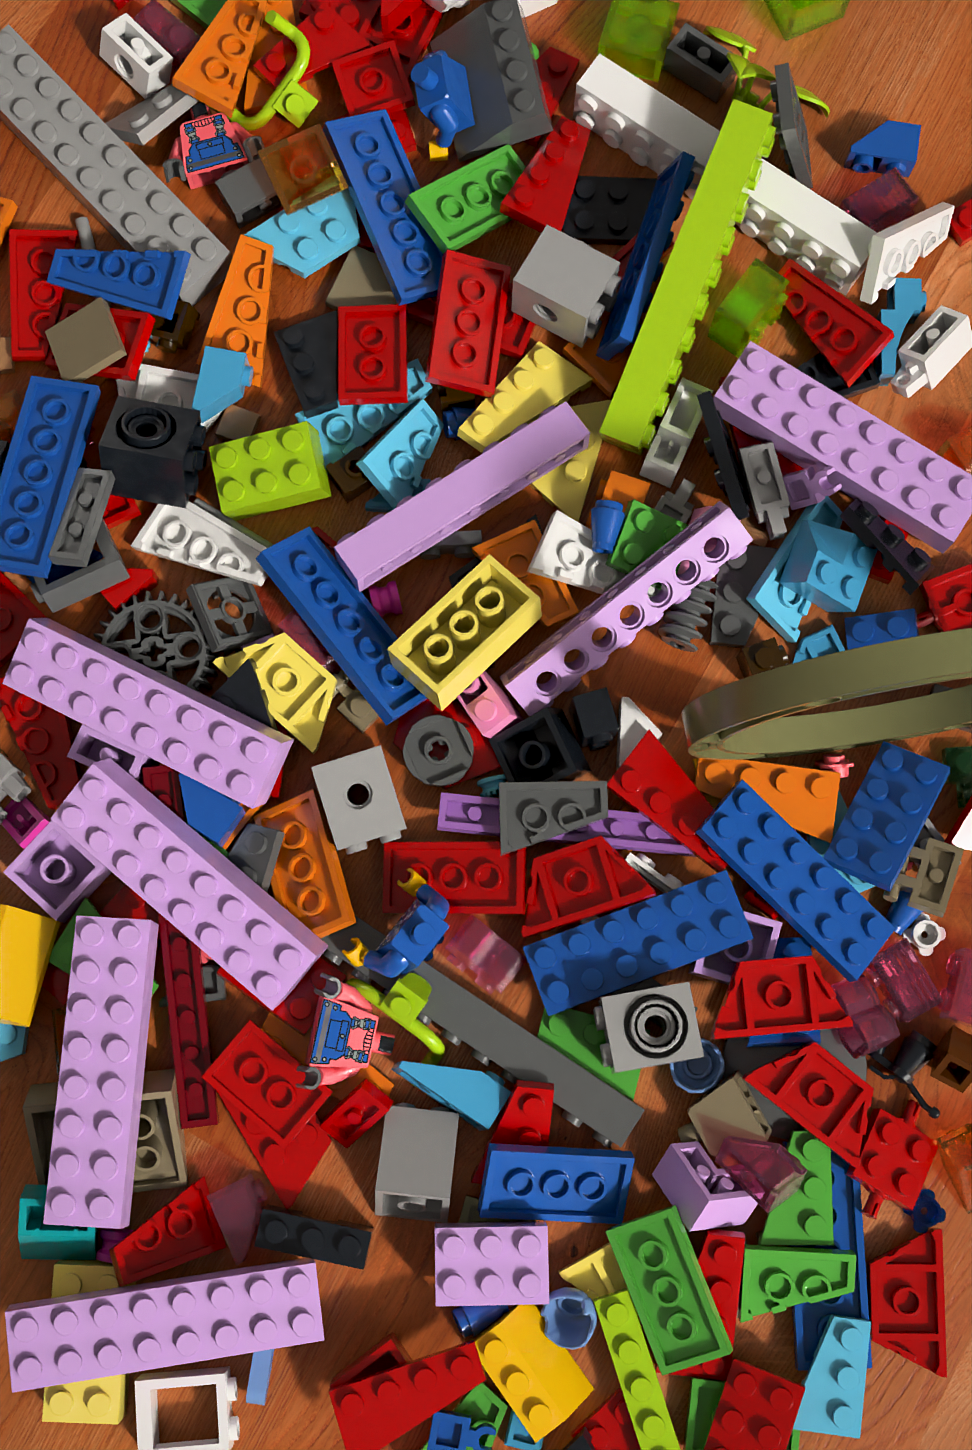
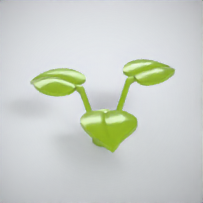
[703,26,830,119]

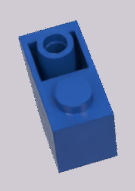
[844,120,921,178]
[179,773,246,848]

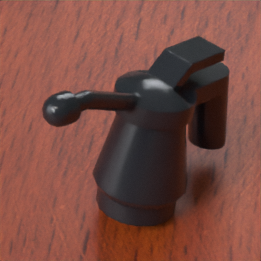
[868,1024,940,1119]

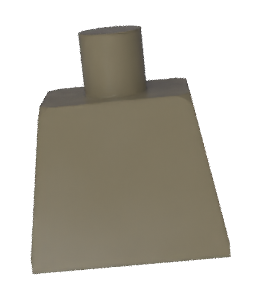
[678,1069,772,1156]

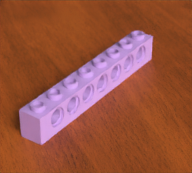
[500,501,753,716]

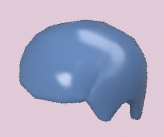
[669,1038,725,1094]
[540,1287,597,1350]

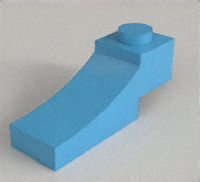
[874,278,927,386]

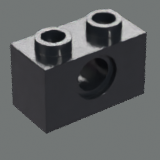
[568,687,619,751]

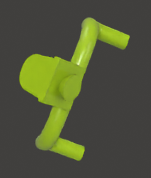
[207,10,319,131]
[345,973,445,1088]

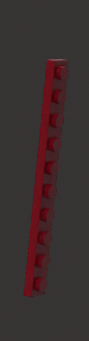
[142,765,220,1129]

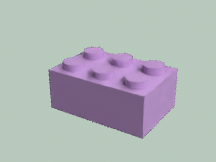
[435,1221,549,1306]

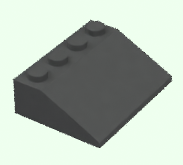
[430,0,553,162]

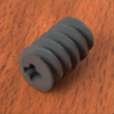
[658,580,719,652]

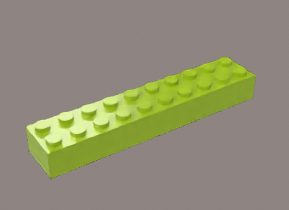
[599,99,777,455]

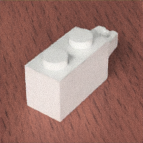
[890,305,972,398]

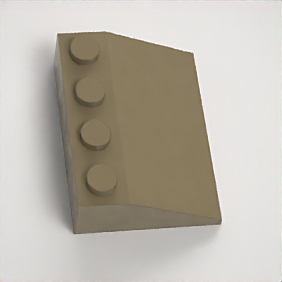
[23,1068,188,1193]

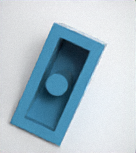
[192,346,254,423]

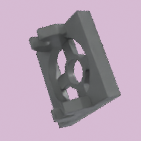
[186,577,274,656]

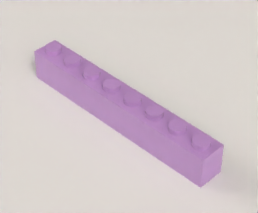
[334,401,590,592]

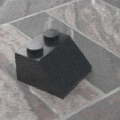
[489,707,592,782]

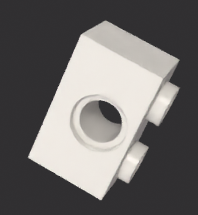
[99,13,173,100]

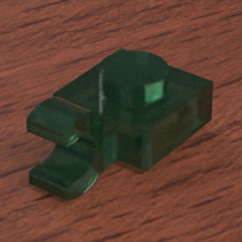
[942,746,972,808]

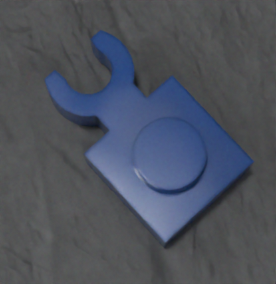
[427,1409,496,1450]

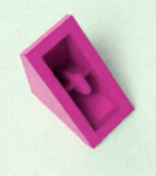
[1,797,51,849]

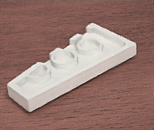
[860,202,955,304]
[131,501,268,586]
[527,510,661,597]

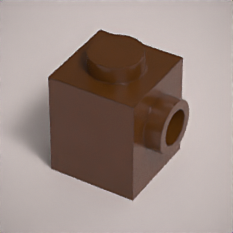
[930,1025,972,1093]

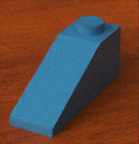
[391,1061,511,1131]

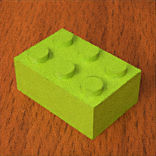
[209,421,331,521]

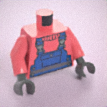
[163,103,267,189]
[296,973,395,1090]

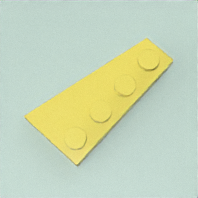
[457,341,593,453]

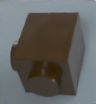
[736,637,789,678]

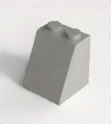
[375,1103,459,1223]

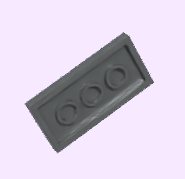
[770,63,813,189]

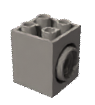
[511,225,621,348]
[311,745,407,855]
[593,982,704,1074]

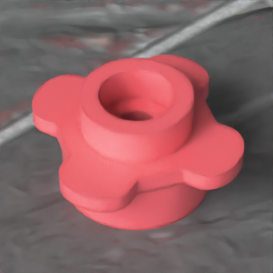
[815,753,854,778]

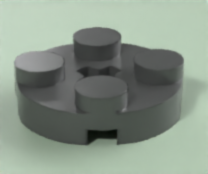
[403,715,474,787]

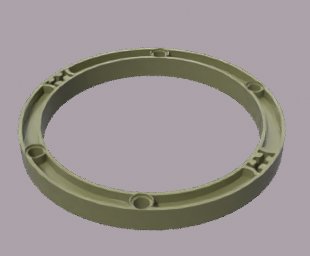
[682,628,972,760]

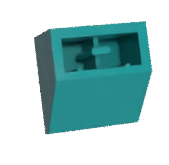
[18,1184,98,1260]

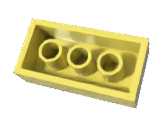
[387,554,542,711]
[42,1260,136,1424]

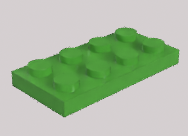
[405,144,526,254]
[605,1204,733,1376]

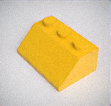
[0,904,60,1027]
[469,1305,594,1443]

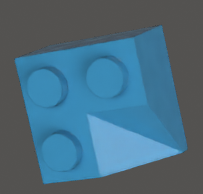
[779,520,878,612]

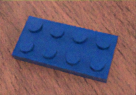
[823,741,950,892]
[477,1143,635,1224]

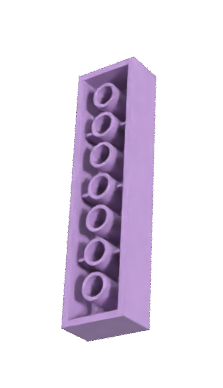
[713,341,972,554]
[2,618,294,809]
[50,758,329,1011]
[43,915,159,1229]
[5,1258,324,1393]

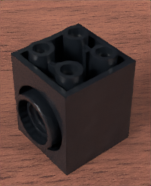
[98,396,207,508]

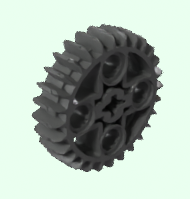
[93,590,219,693]

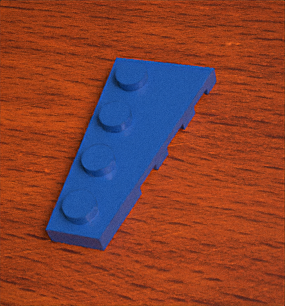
[47,249,191,320]

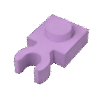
[783,466,842,510]

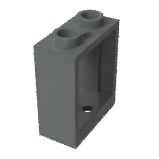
[27,518,130,613]

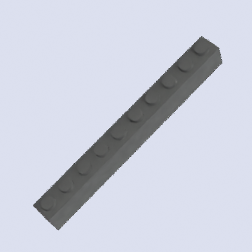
[321,916,645,1149]

